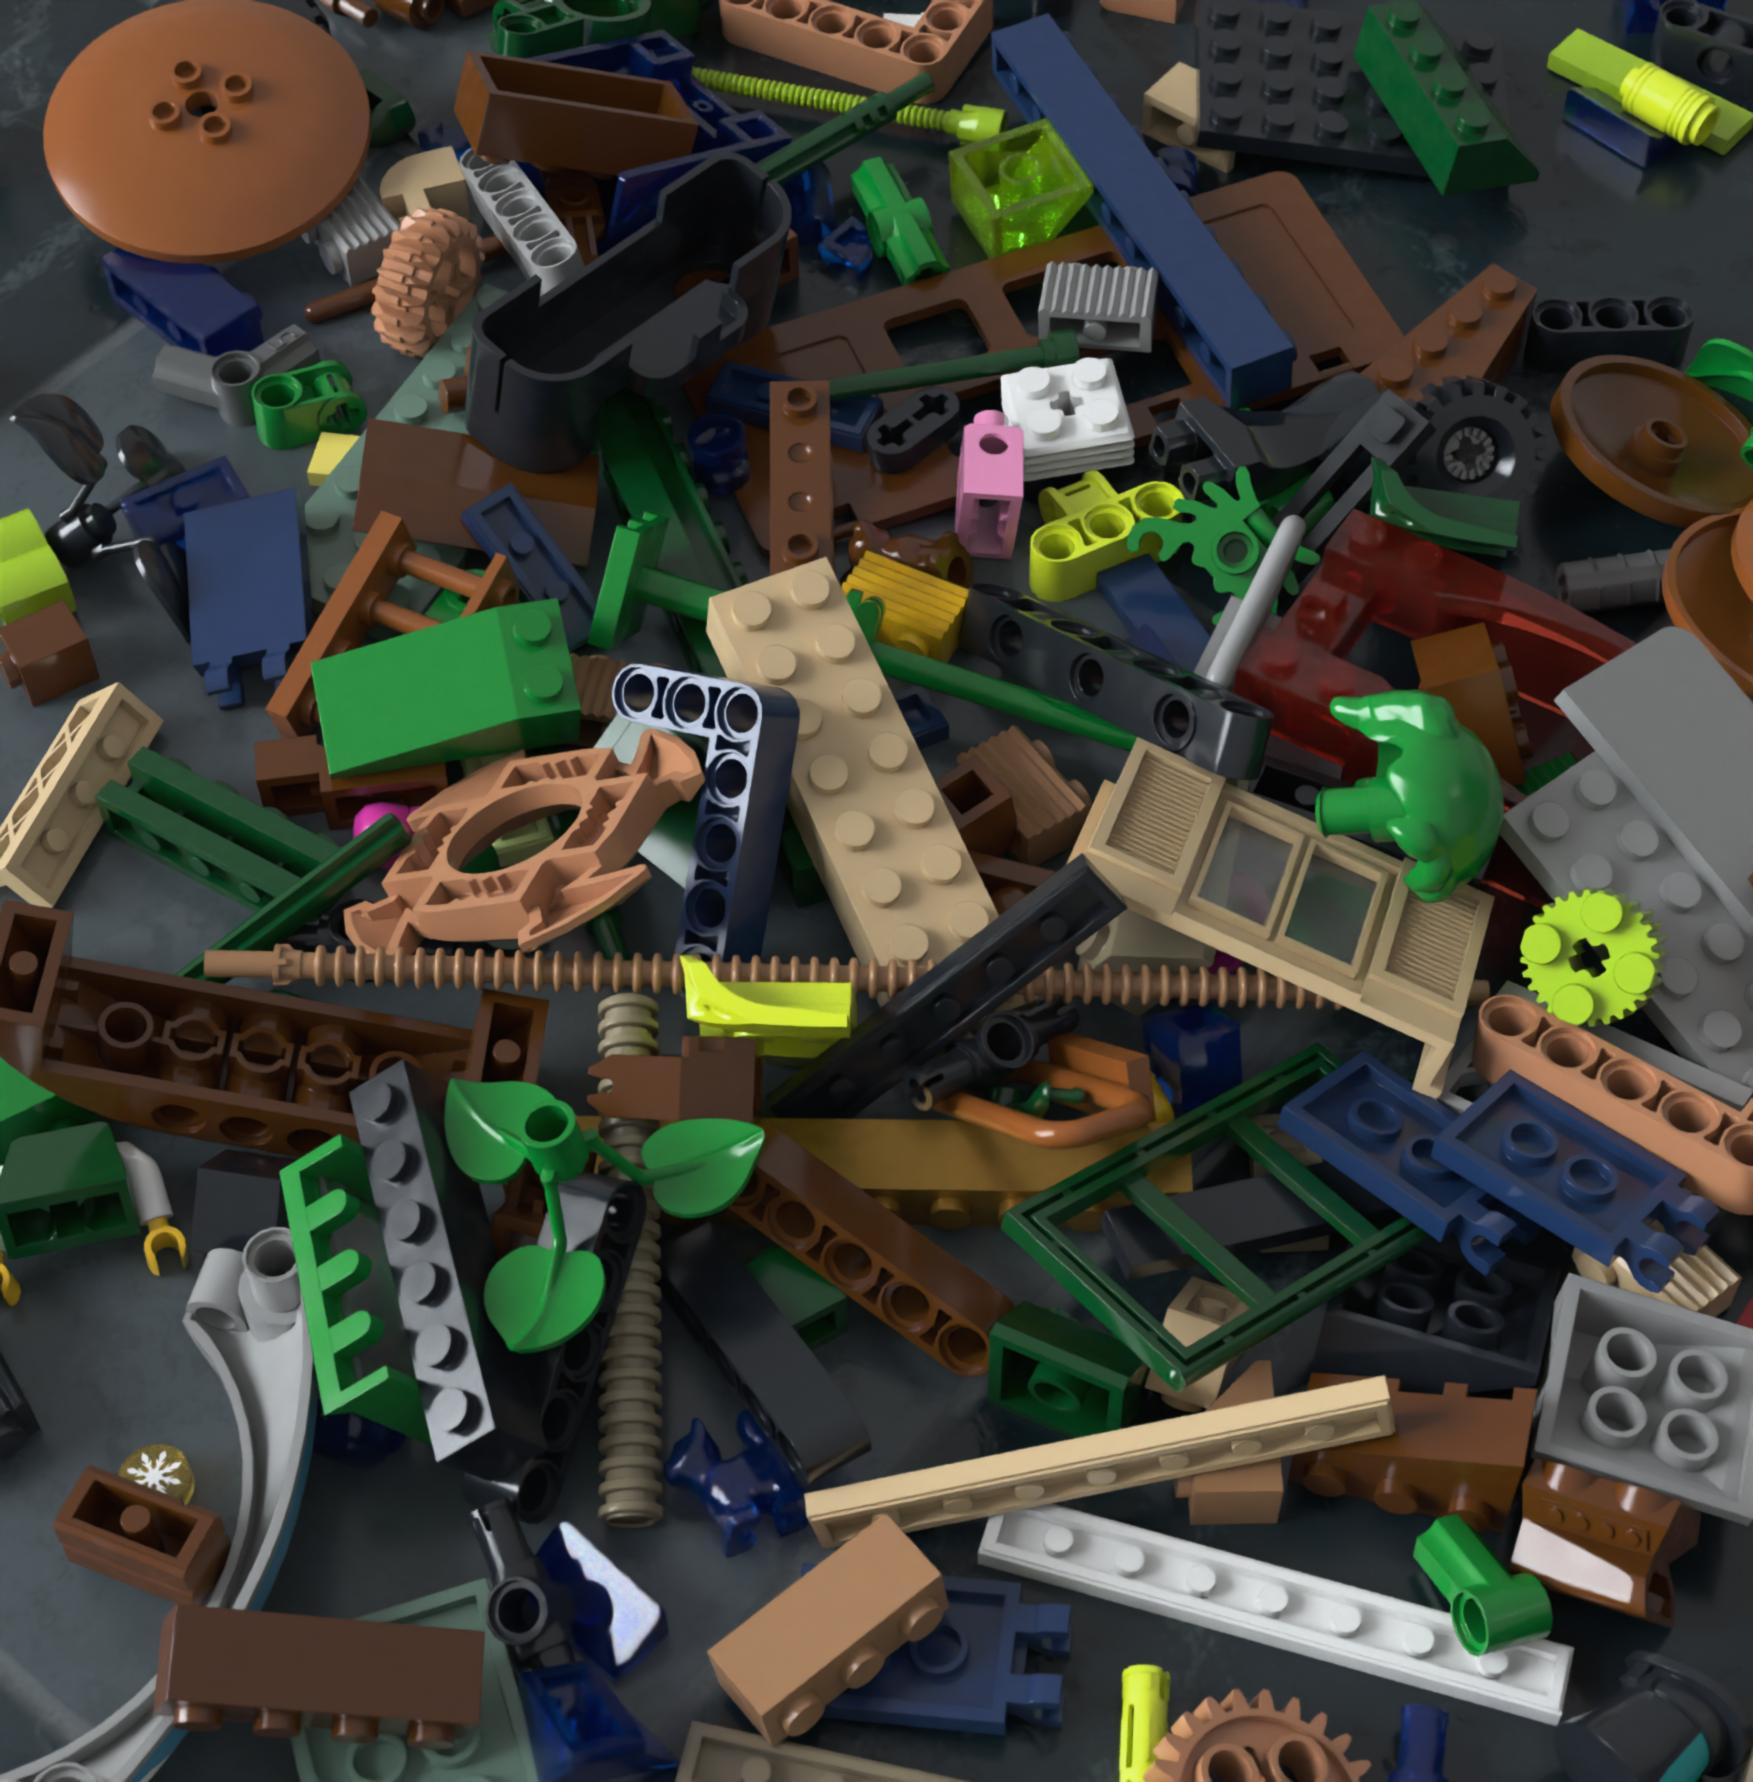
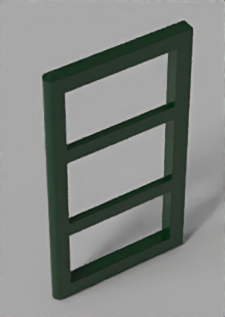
[1001,1043,1432,1392]

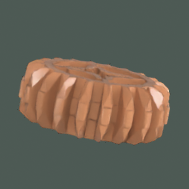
[371,207,485,359]

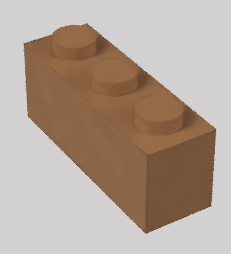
[707,1512,949,1748]

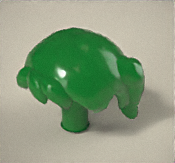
[1315,690,1504,903]

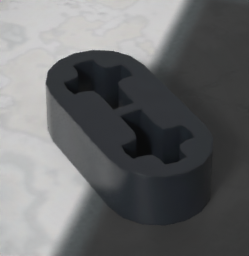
[866,386,961,474]

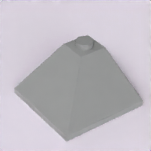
[1530,1273,1753,1526]

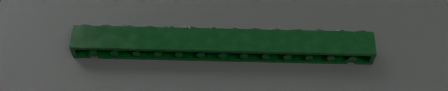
[591,386,830,909]

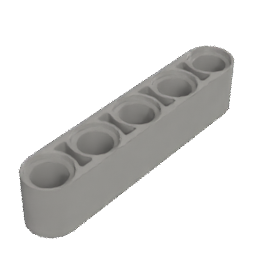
[459,148,585,296]

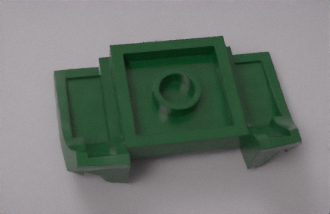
[1369,457,1520,560]

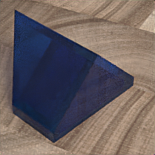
[518,1659,681,1782]

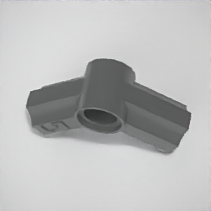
[152,324,321,427]

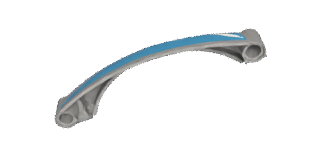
[0,1227,319,1782]

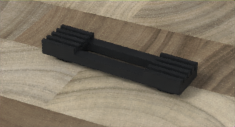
[1272,388,1436,608]

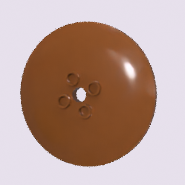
[43,0,371,264]

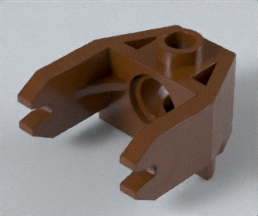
[587,1036,764,1122]

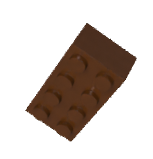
[454,50,699,187]

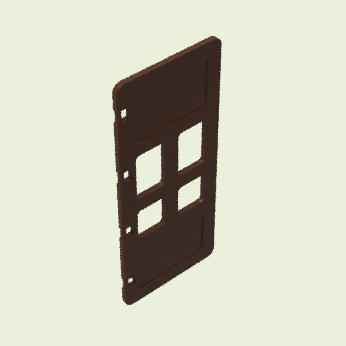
[680,171,1404,560]

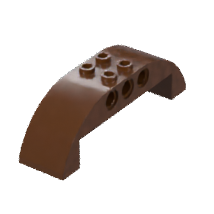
[0,899,550,1158]

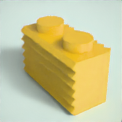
[841,550,968,663]

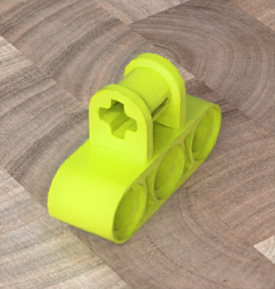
[1029,469,1185,602]

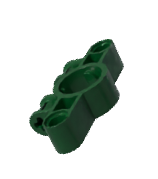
[492,0,701,71]

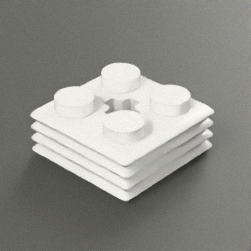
[1000,357,1135,481]

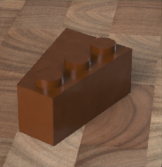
[1288,1372,1537,1533]

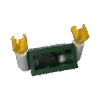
[0,1117,189,1306]

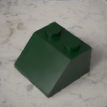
[987,1300,1150,1439]

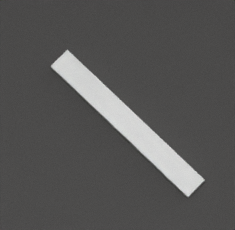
[978,1503,1574,1726]

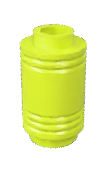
[1619,62,1721,146]

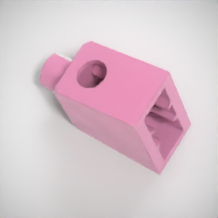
[955,410,1024,560]

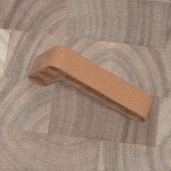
[719,0,993,105]
[1472,994,1753,1215]

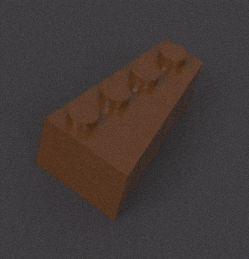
[1360,263,1538,454]

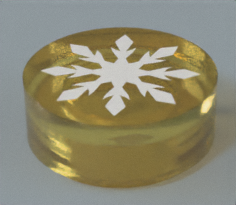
[118,1444,195,1506]

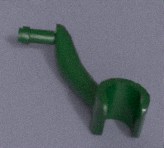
[983,1081,1085,1118]

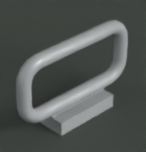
[1194,515,1306,700]

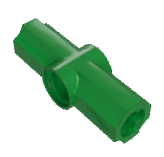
[851,156,950,286]

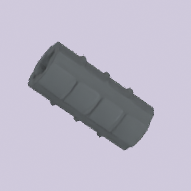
[1556,549,1671,616]

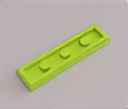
[1547,28,1753,155]

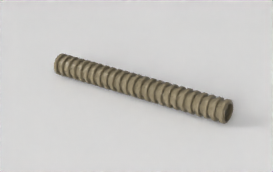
[598,993,664,1528]

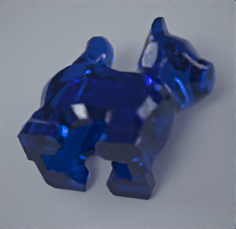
[663,1410,809,1558]

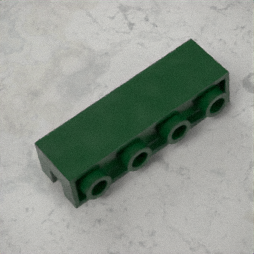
[95,746,344,918]

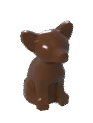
[840,520,974,589]

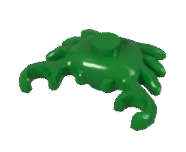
[1127,467,1320,626]

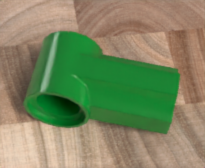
[1413,1514,1553,1657]

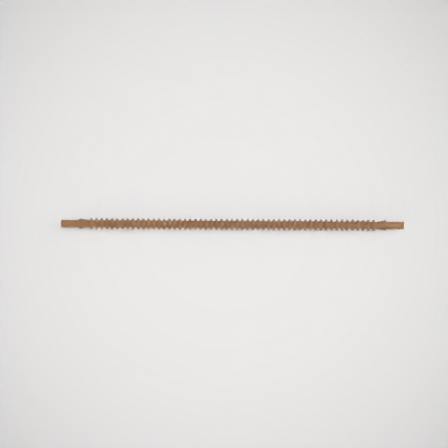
[204,944,1490,1010]

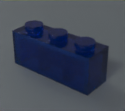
[101,247,264,357]

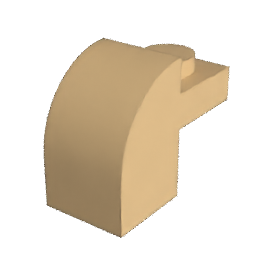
[380,146,471,225]

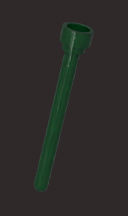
[825,329,1080,402]

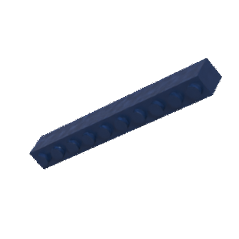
[991,13,1298,409]

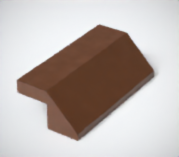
[352,418,600,568]

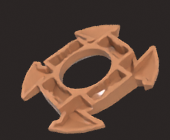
[343,728,706,955]

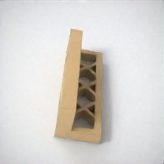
[0,682,164,908]

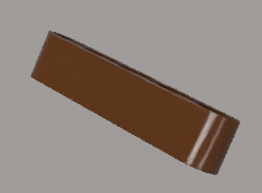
[728,1122,1015,1378]

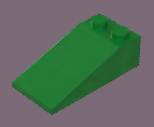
[310,598,581,780]

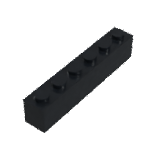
[349,1059,548,1482]

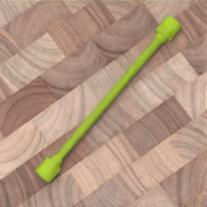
[600,59,1008,148]

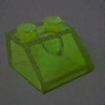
[949,118,1093,259]

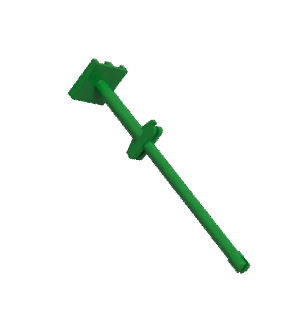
[587,510,1137,752]

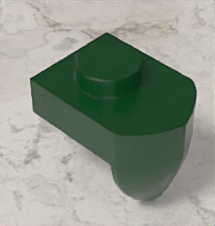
[359,67,416,148]

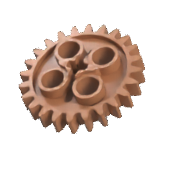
[1142,1689,1372,1782]

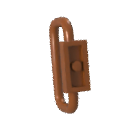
[923,1032,1156,1149]

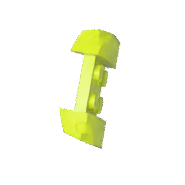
[680,955,857,1067]

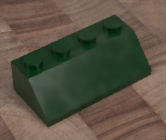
[1353,0,1540,196]

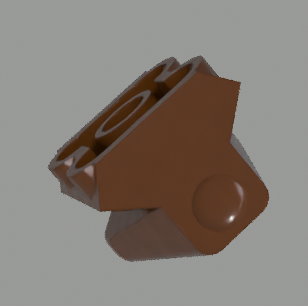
[1509,1458,1701,1629]

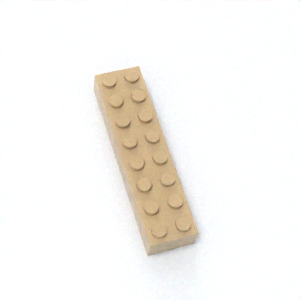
[706,557,1039,1064]

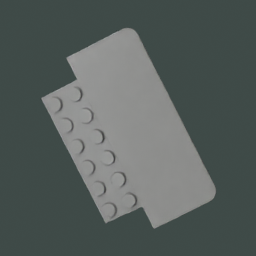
[1500,626,1753,1089]

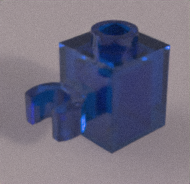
[1142,1002,1242,1113]

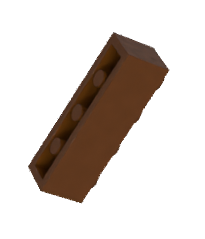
[153,1604,485,1750]

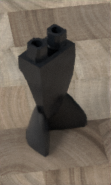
[1149,371,1382,506]

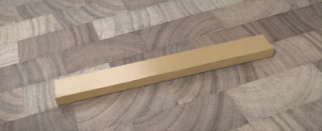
[804,1375,1396,1549]

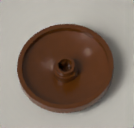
[1550,355,1753,528]

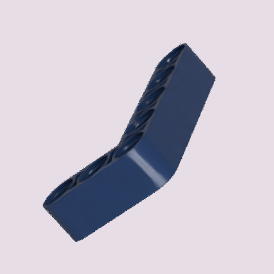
[612,664,800,999]

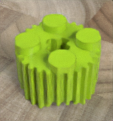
[1520,888,1668,1026]

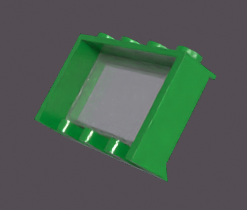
[279,1134,432,1446]

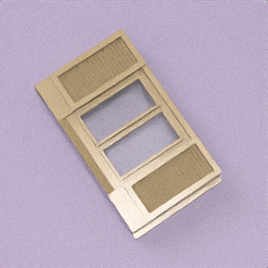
[1066,737,1495,1100]

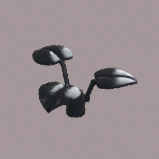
[8,393,193,643]

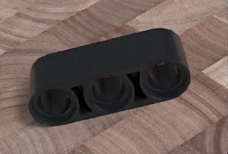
[1524,295,1695,373]

